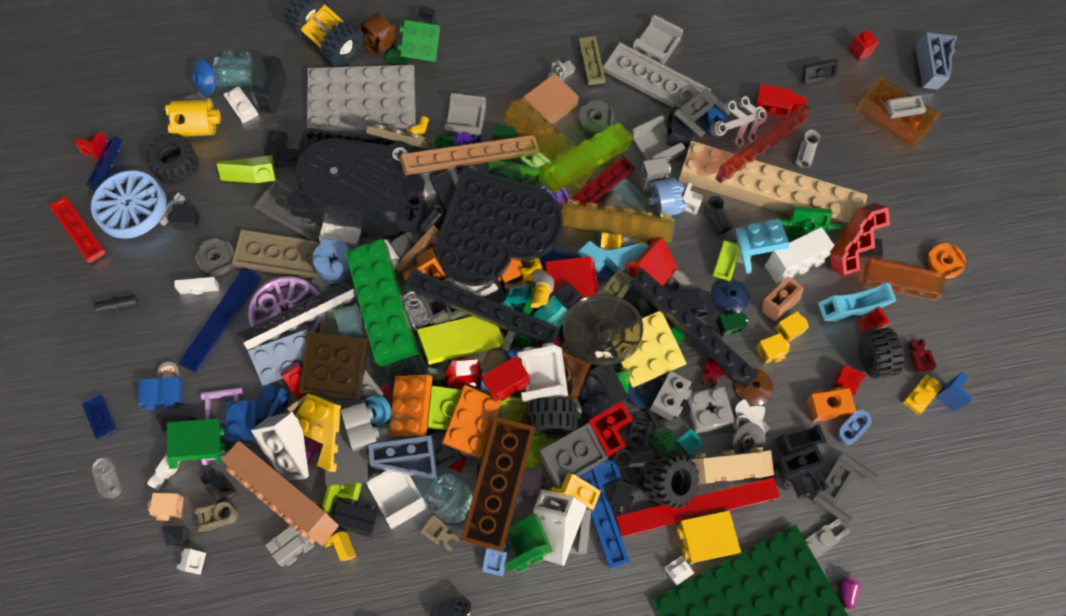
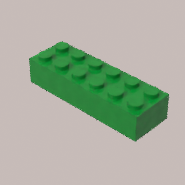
[345,239,419,366]

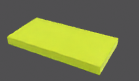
[417,316,505,364]

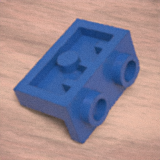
[257,384,289,425]

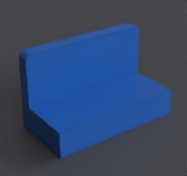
[936,372,973,412]

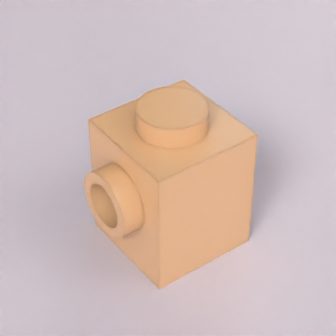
[148,493,184,521]

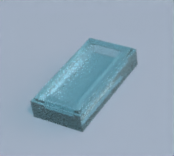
[612,178,650,215]

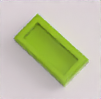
[712,240,740,281]

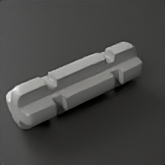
[158,193,185,226]

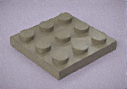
[366,124,432,150]

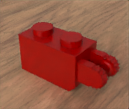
[754,84,807,117]

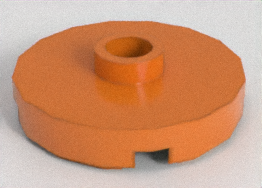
[927,243,966,279]

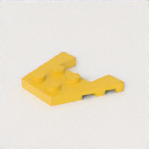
[295,394,341,472]

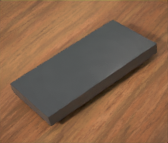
[325,400,368,486]

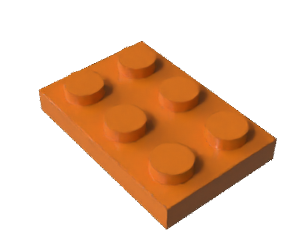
[388,375,433,438]
[441,385,502,459]

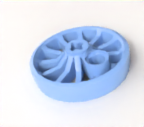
[91,171,166,238]

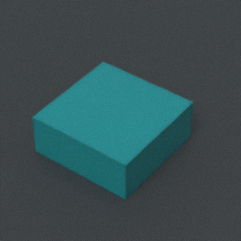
[677,429,705,457]

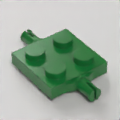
[780,206,841,240]

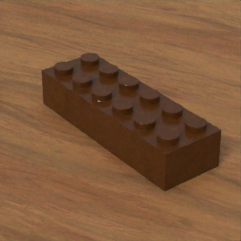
[461,417,535,554]

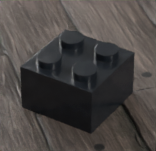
[577,365,629,420]

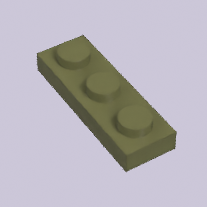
[578,36,606,85]

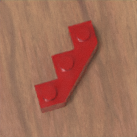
[830,203,890,275]

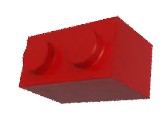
[481,356,530,402]

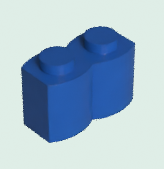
[137,377,184,411]

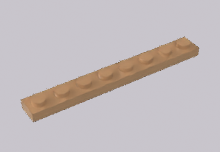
[399,135,540,175]

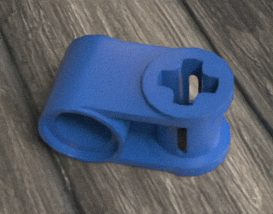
[704,102,725,136]

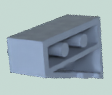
[915,32,957,90]
[368,436,438,480]

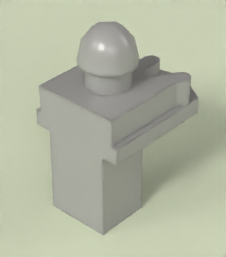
[547,59,575,82]

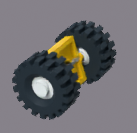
[284,0,365,67]

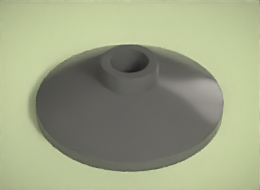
[732,423,766,454]

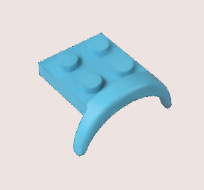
[733,219,789,273]

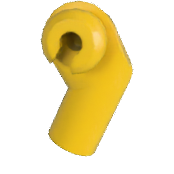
[406,116,429,136]

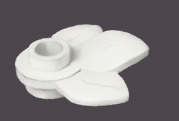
[733,399,770,434]

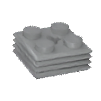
[686,386,735,434]

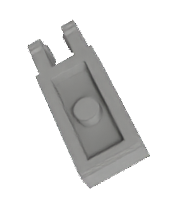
[805,518,850,558]

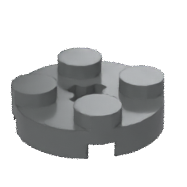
[579,100,614,135]
[195,238,235,277]

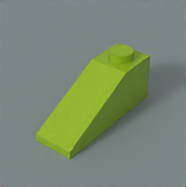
[216,155,276,183]

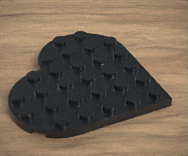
[436,166,563,286]

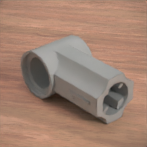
[795,130,820,168]

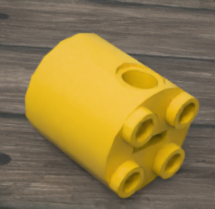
[165,98,221,137]

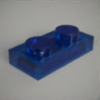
[82,395,118,441]

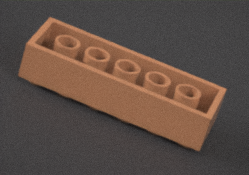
[221,441,339,546]

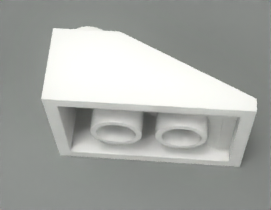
[251,412,309,481]

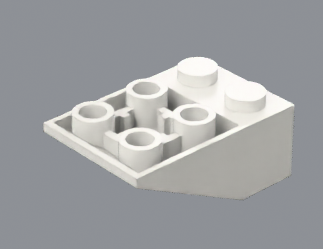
[534,489,587,566]

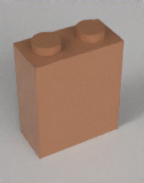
[523,74,579,129]

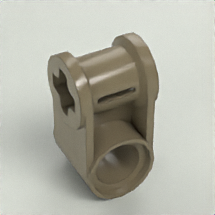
[194,502,238,532]

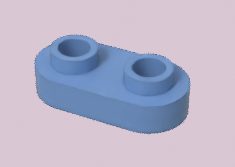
[837,410,872,445]

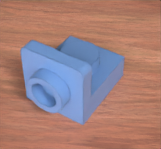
[482,543,511,576]

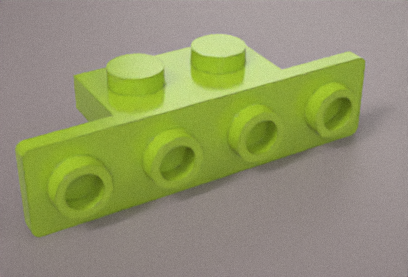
[321,483,362,518]

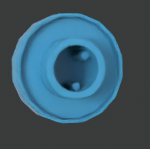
[365,394,391,425]

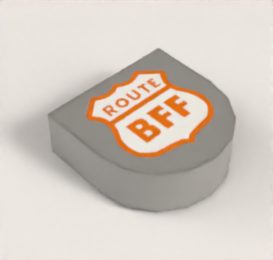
[158,362,180,379]

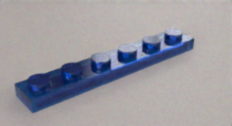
[178,267,261,374]

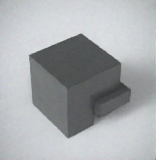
[420,277,468,325]

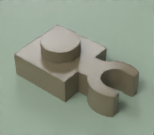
[420,515,459,551]

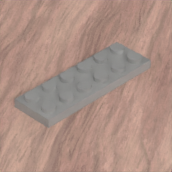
[603,43,711,108]

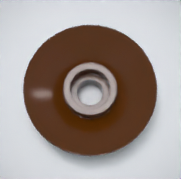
[734,368,773,406]

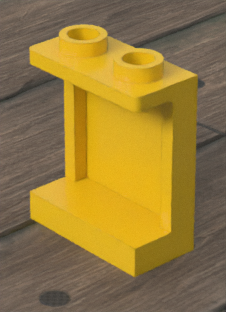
[677,511,741,565]

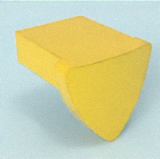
[324,532,357,561]

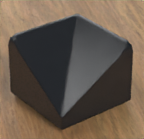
[162,526,190,546]

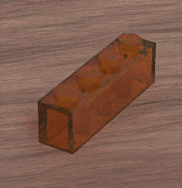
[863,259,945,301]

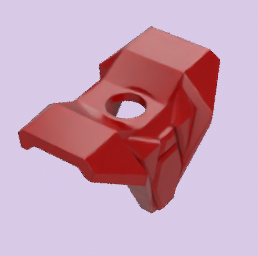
[443,358,482,390]

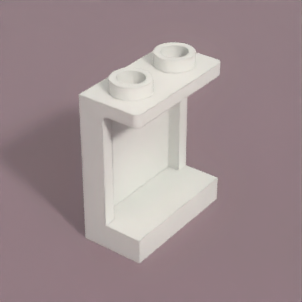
[517,343,568,402]
[366,471,427,529]

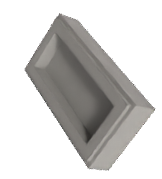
[885,95,926,119]

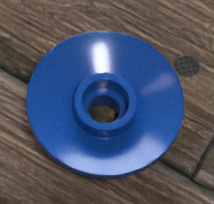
[192,60,216,96]

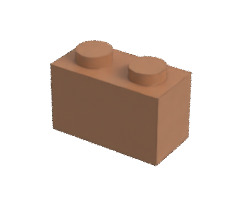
[762,276,804,323]

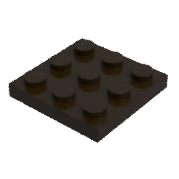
[299,332,369,400]

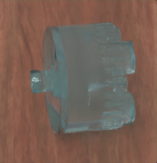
[425,474,474,523]

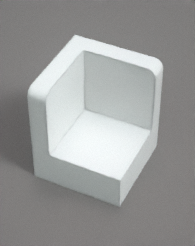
[683,183,703,215]

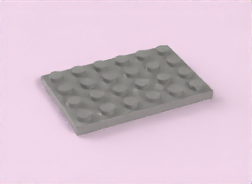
[307,65,416,134]

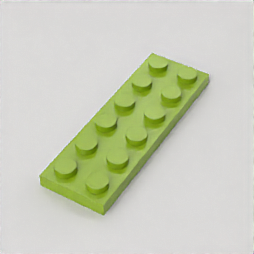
[427,386,546,442]

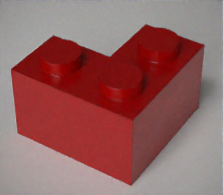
[587,402,633,459]

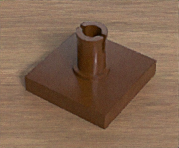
[562,350,591,401]

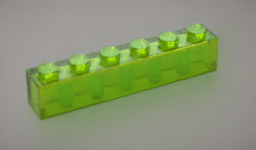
[538,123,634,194]

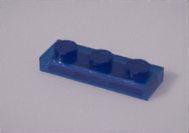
[86,136,122,190]

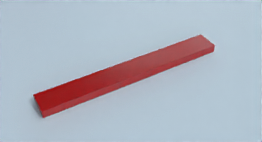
[616,477,780,537]

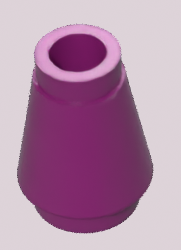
[840,577,862,610]

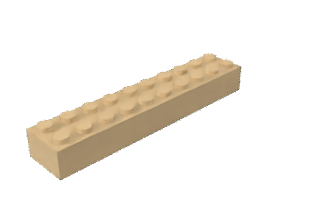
[678,141,867,232]

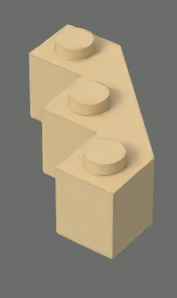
[691,447,774,484]

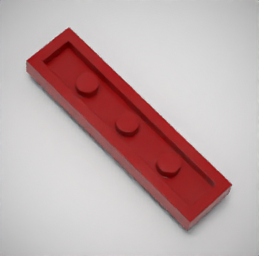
[49,196,106,263]

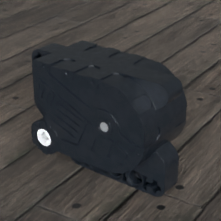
[287,128,425,239]

